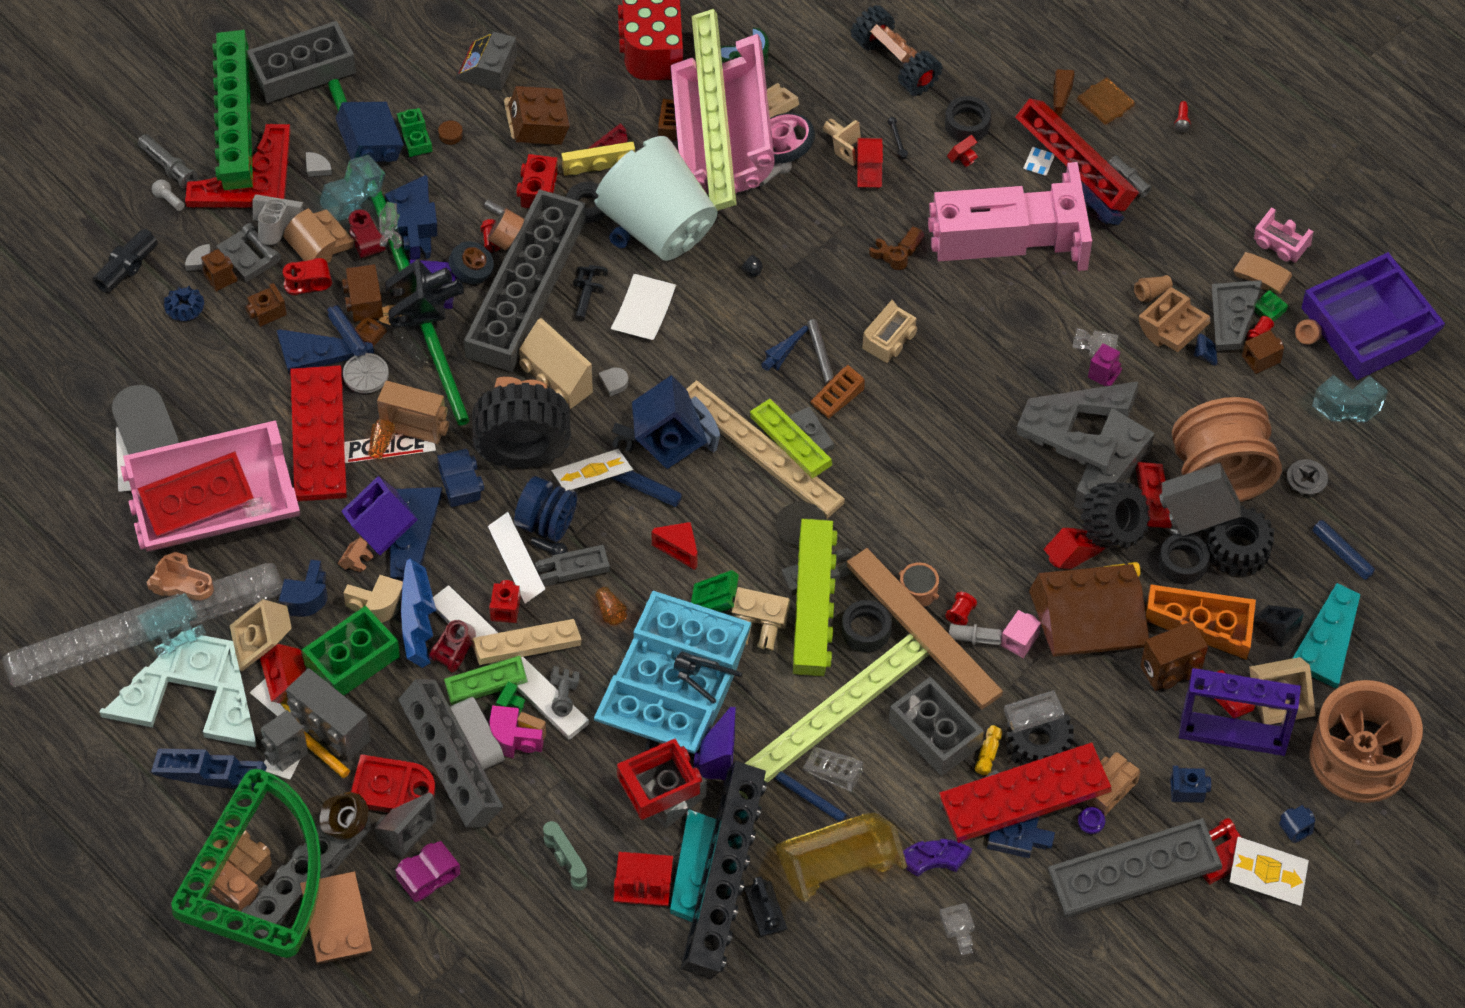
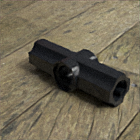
[93,229,158,294]

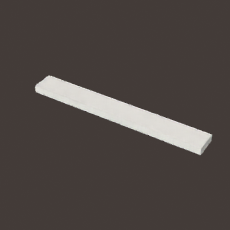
[433,585,589,740]

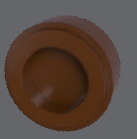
[438,120,463,145]

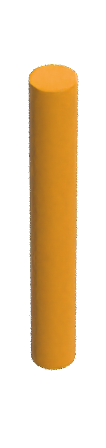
[304,731,350,778]

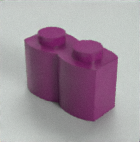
[395,841,460,902]

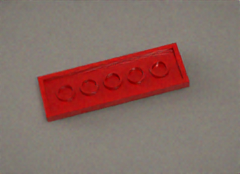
[291,365,347,502]
[939,743,1112,843]

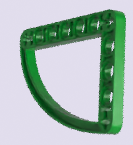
[171,769,321,958]

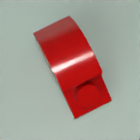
[857,138,883,187]

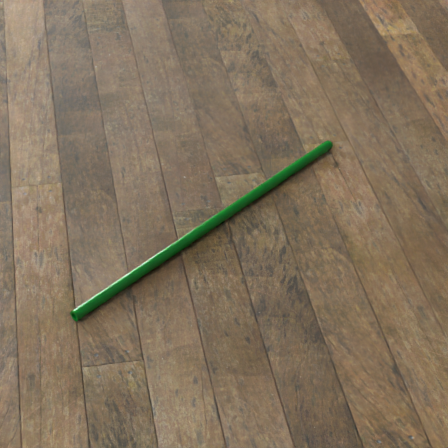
[328,79,469,426]

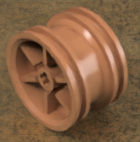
[1172,397,1282,502]

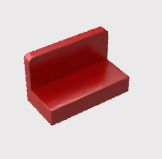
[260,644,306,703]

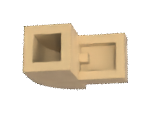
[344,575,403,623]

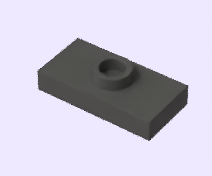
[788,407,834,453]

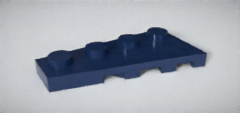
[390,487,443,582]

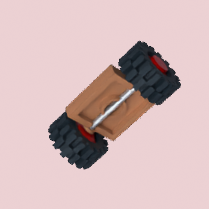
[851,5,943,96]

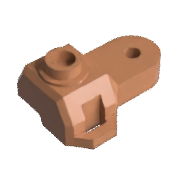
[147,552,214,600]

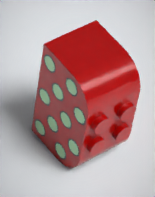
[618,0,683,80]

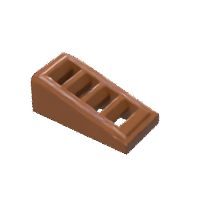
[811,365,865,419]

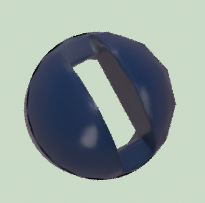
[609,226,631,248]

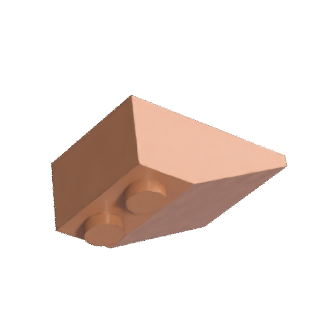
[300,872,372,965]

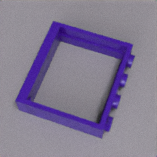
[1178,668,1301,756]

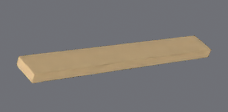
[686,380,845,519]

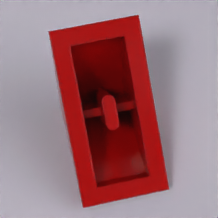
[651,522,698,570]

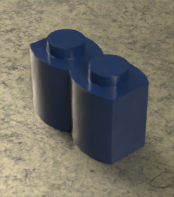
[437,448,484,507]

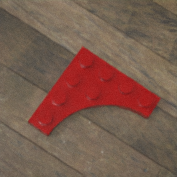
[185,124,291,207]

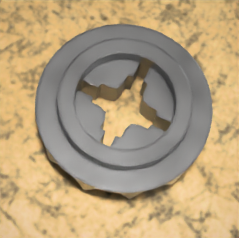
[1287,459,1328,497]

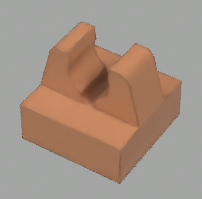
[337,537,373,572]

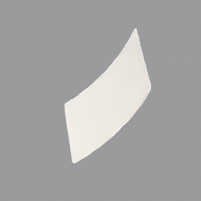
[611,274,676,340]

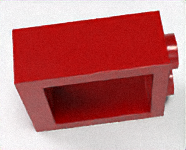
[617,738,702,820]

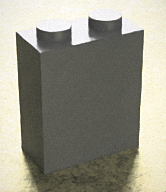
[1159,463,1241,536]

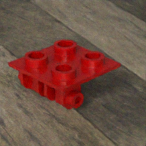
[613,852,673,906]

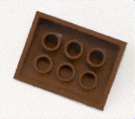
[1029,564,1149,657]

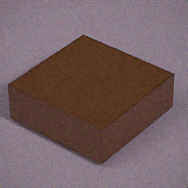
[355,317,387,347]

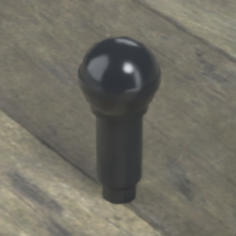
[531,537,568,557]

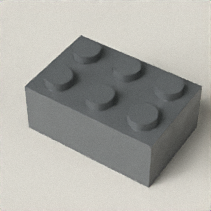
[286,668,371,762]
[889,677,984,776]

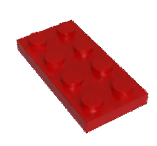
[137,451,254,537]

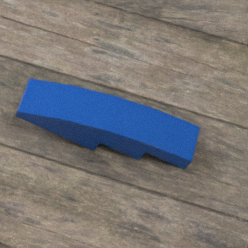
[401,558,436,668]

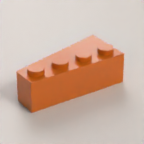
[1146,585,1256,660]

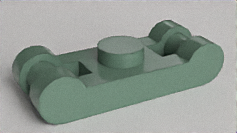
[543,821,587,890]

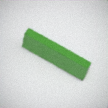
[444,656,528,705]

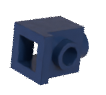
[1170,766,1211,803]

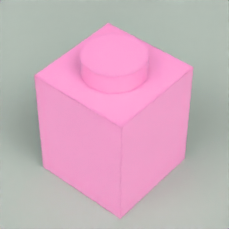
[1001,610,1041,658]

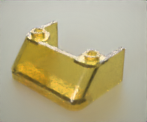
[775,813,907,902]

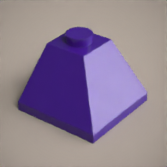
[694,707,736,780]

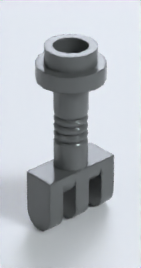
[550,666,579,717]

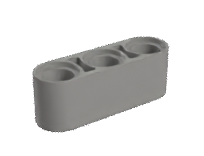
[450,697,505,770]

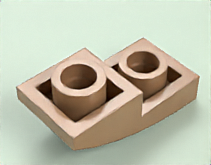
[1234,252,1292,294]

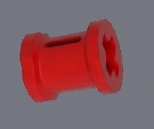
[945,592,978,626]

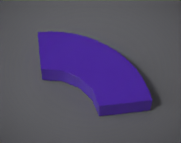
[896,839,972,877]

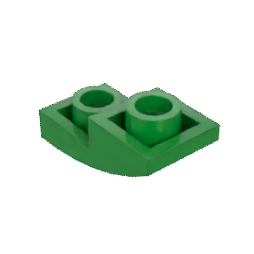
[396,108,433,157]

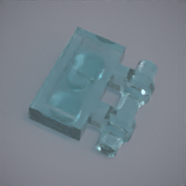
[137,593,206,657]

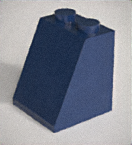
[632,375,707,469]

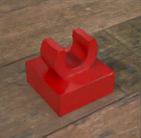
[947,135,978,167]

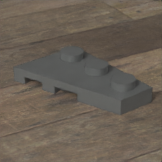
[1212,280,1262,351]

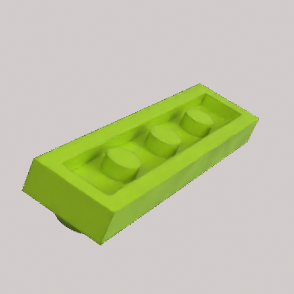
[750,399,832,479]

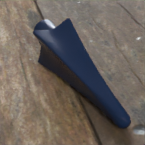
[761,325,808,371]

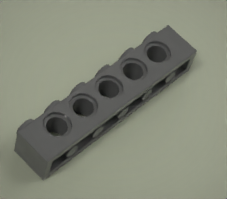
[398,679,503,827]
[239,816,371,941]

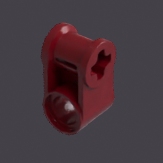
[349,209,386,259]
[429,620,476,673]

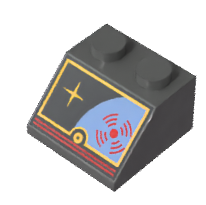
[456,32,517,91]

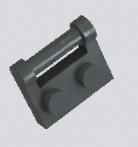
[216,223,281,283]

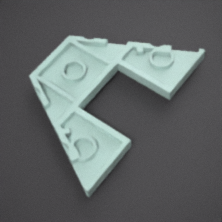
[100,632,256,747]

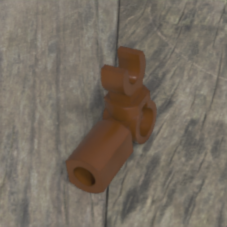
[869,226,925,270]

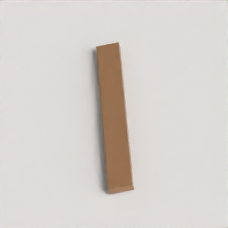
[847,548,1003,710]

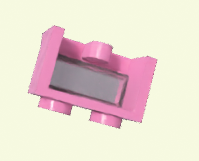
[1254,207,1313,263]

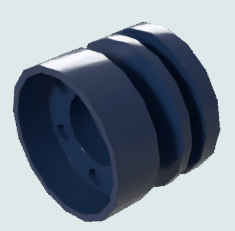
[514,476,577,542]

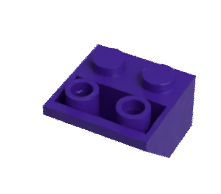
[341,476,418,555]

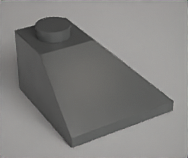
[375,792,437,859]

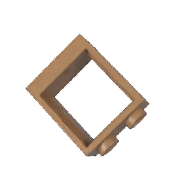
[377,381,449,444]

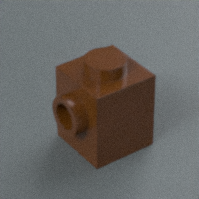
[1242,330,1284,374]

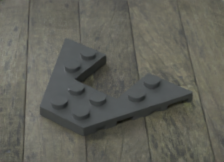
[1017,382,1138,474]

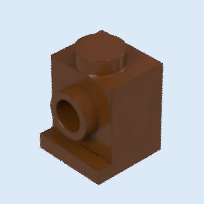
[201,249,238,291]
[245,283,287,327]

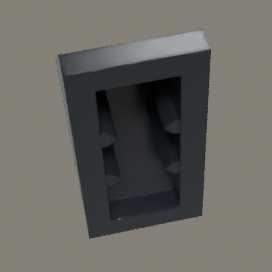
[1253,605,1304,648]

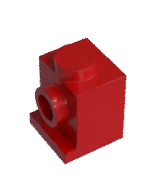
[489,580,521,623]

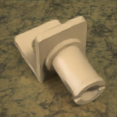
[823,119,861,166]

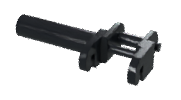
[573,265,608,321]

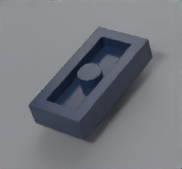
[1082,183,1125,225]

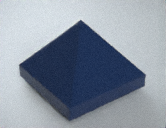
[1194,333,1218,366]

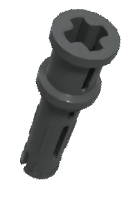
[137,134,198,189]

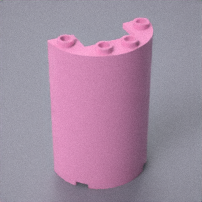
[671,34,774,194]
[120,421,300,552]

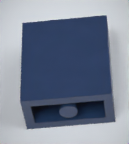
[335,102,403,162]

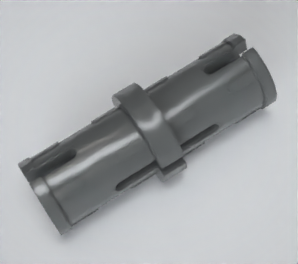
[1108,155,1152,198]

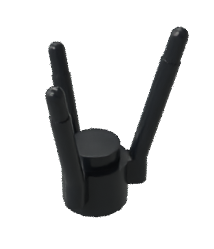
[674,651,743,703]

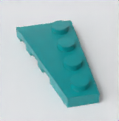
[1293,583,1360,689]
[670,809,734,922]

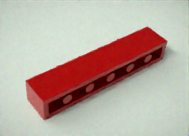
[1015,98,1139,211]

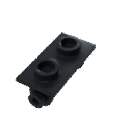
[745,877,787,937]

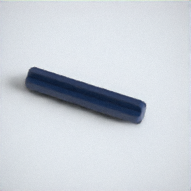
[327,305,367,357]
[611,470,682,507]
[1313,520,1375,580]

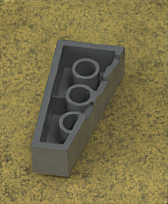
[1074,408,1155,511]

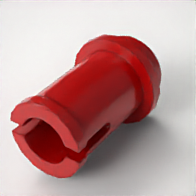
[480,219,500,252]
[1246,316,1274,341]

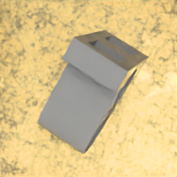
[253,194,303,245]

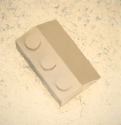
[519,318,593,409]

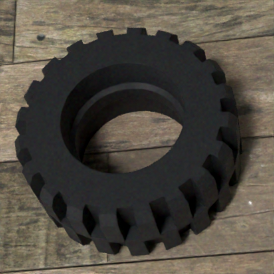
[472,383,571,469]

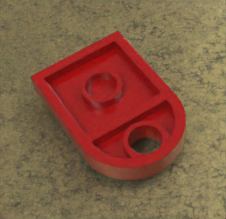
[351,754,435,813]

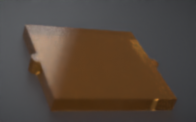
[1078,77,1135,125]

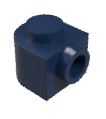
[1279,805,1315,843]

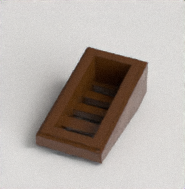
[1053,69,1075,118]
[658,99,678,141]

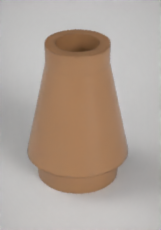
[1134,275,1173,302]

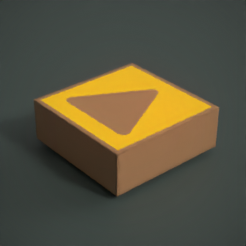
[517,712,546,740]

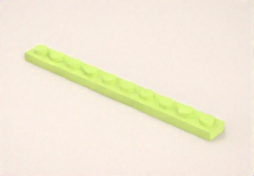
[692,9,737,211]
[739,634,930,799]

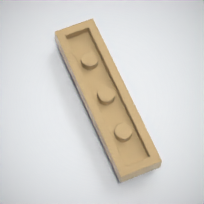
[472,619,582,665]

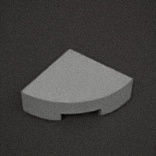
[306,152,332,177]
[185,244,211,271]

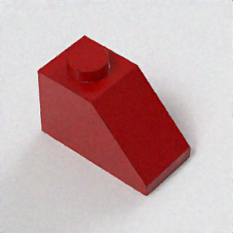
[1044,528,1105,569]

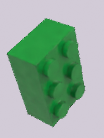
[302,606,400,696]

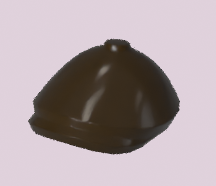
[320,792,369,839]

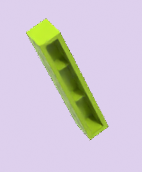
[793,519,837,676]

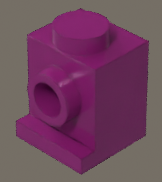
[1088,343,1122,386]

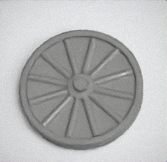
[343,353,389,393]

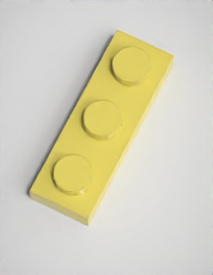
[562,142,635,176]

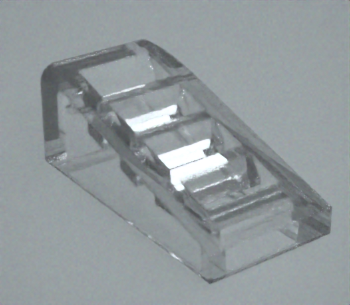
[803,747,864,792]

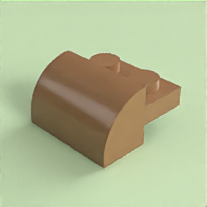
[283,209,354,263]
[1139,287,1210,352]

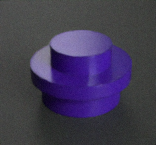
[1078,807,1105,834]

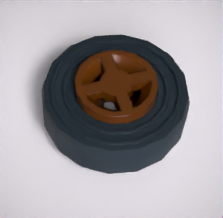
[449,241,493,285]

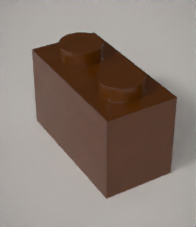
[342,264,384,321]

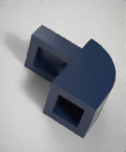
[397,202,438,260]
[279,560,328,617]

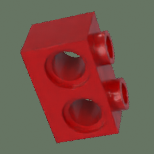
[517,154,558,208]

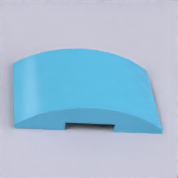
[594,591,751,754]

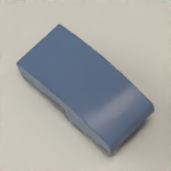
[691,396,720,453]

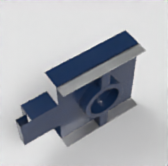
[987,816,1055,858]

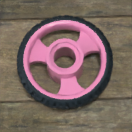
[770,113,815,164]

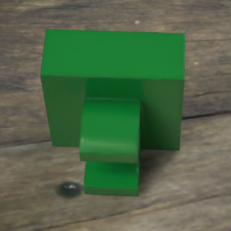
[1254,290,1288,322]
[495,681,525,715]

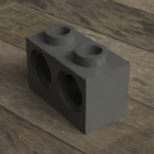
[261,710,308,772]

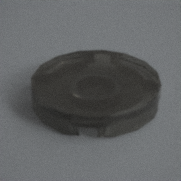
[776,502,827,550]

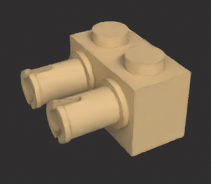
[732,587,791,651]

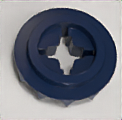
[164,286,204,321]

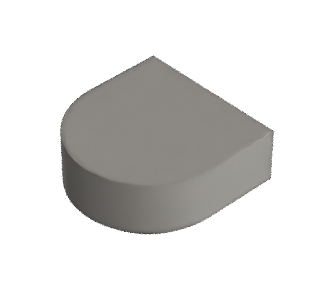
[599,368,628,397]

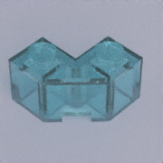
[319,155,385,221]
[1312,375,1388,422]

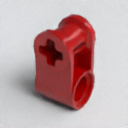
[283,258,332,295]

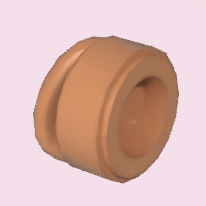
[1295,319,1322,345]

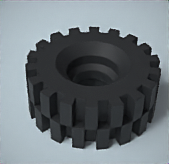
[1005,701,1074,766]

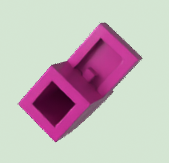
[490,706,543,759]

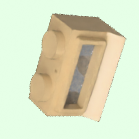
[862,300,917,363]

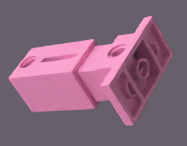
[928,162,1092,271]

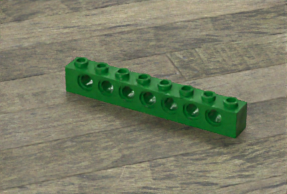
[213,30,253,190]

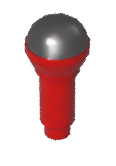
[1174,101,1191,133]

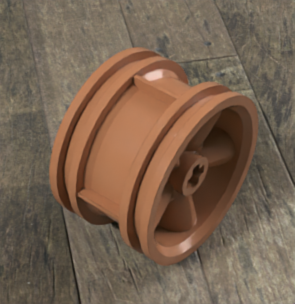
[1309,680,1423,803]

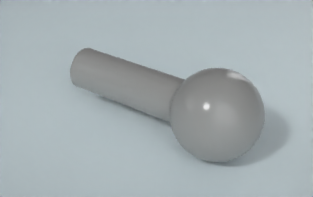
[759,161,792,186]
[152,179,185,211]

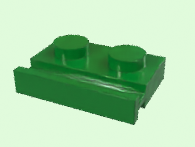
[691,570,739,612]

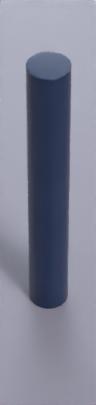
[775,771,847,823]

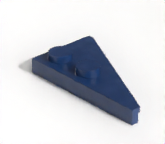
[385,175,431,259]
[277,329,374,374]

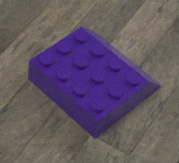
[1301,252,1445,380]

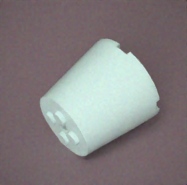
[594,136,717,261]

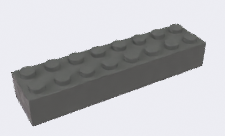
[464,189,586,372]

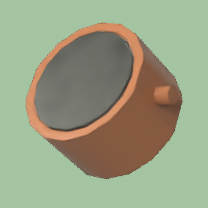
[487,208,524,251]
[899,562,939,607]

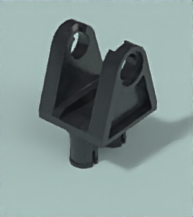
[385,260,464,327]

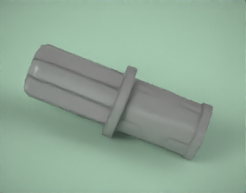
[949,624,1002,645]

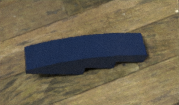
[151,749,267,790]

